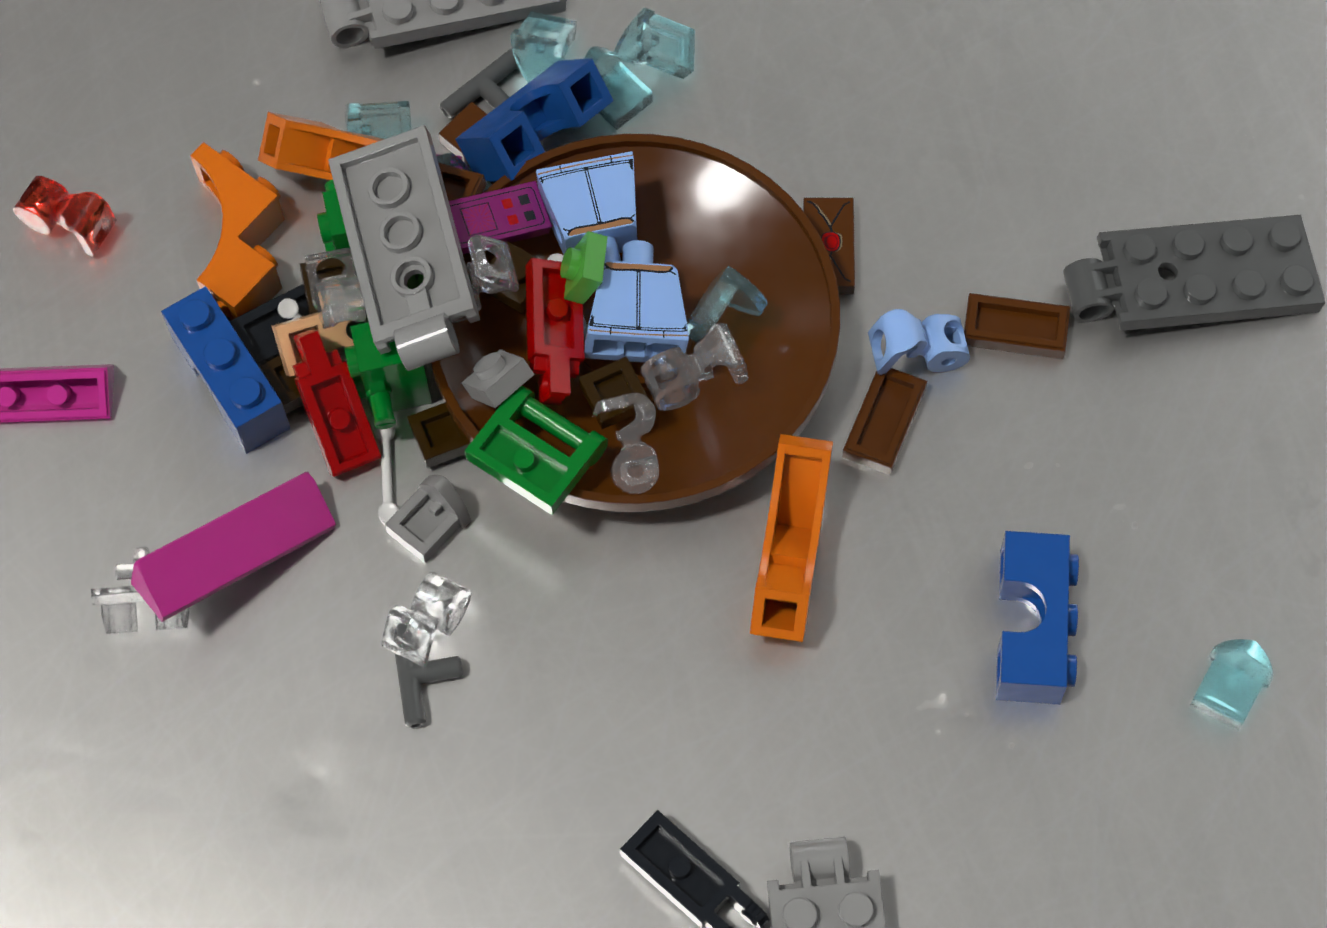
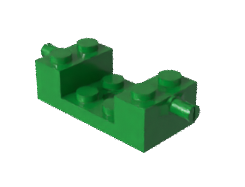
[317,180,432,429]

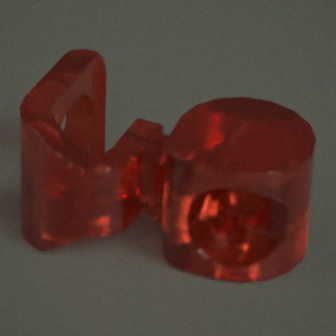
[13,176,117,257]

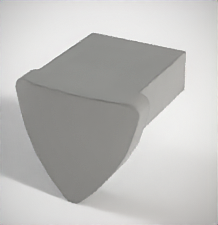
[384,475,471,563]

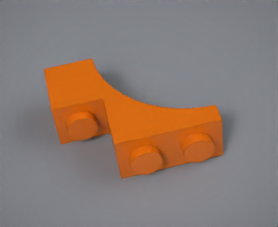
[258,112,385,180]
[190,142,285,321]
[750,434,833,642]

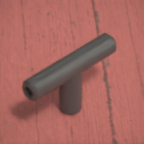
[440,49,523,119]
[391,622,463,728]

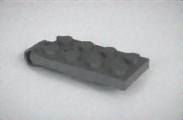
[1063,215,1326,331]

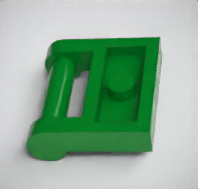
[464,385,608,515]

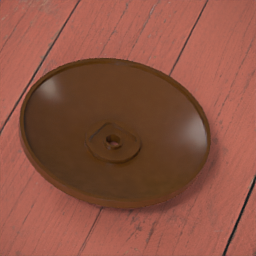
[431,134,840,512]

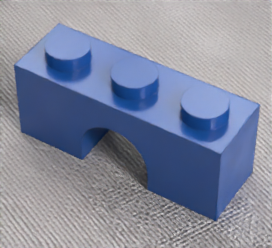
[455,58,614,181]
[161,286,291,454]
[995,531,1079,705]

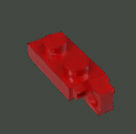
[525,258,585,405]
[292,329,381,477]

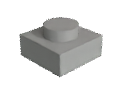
[461,350,534,408]

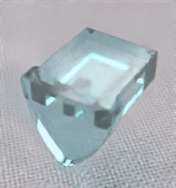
[613,7,695,79]
[510,12,577,83]
[584,46,653,130]
[345,101,411,139]
[687,266,768,343]
[1190,639,1273,731]

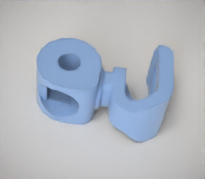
[868,309,970,375]

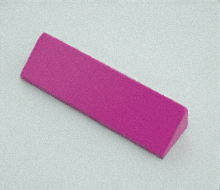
[0,364,114,422]
[131,472,336,622]

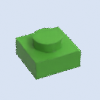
[560,231,608,304]

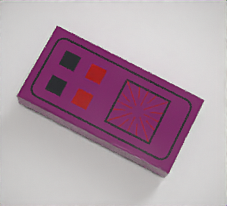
[449,181,552,254]

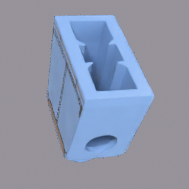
[536,151,637,262]
[584,240,689,365]

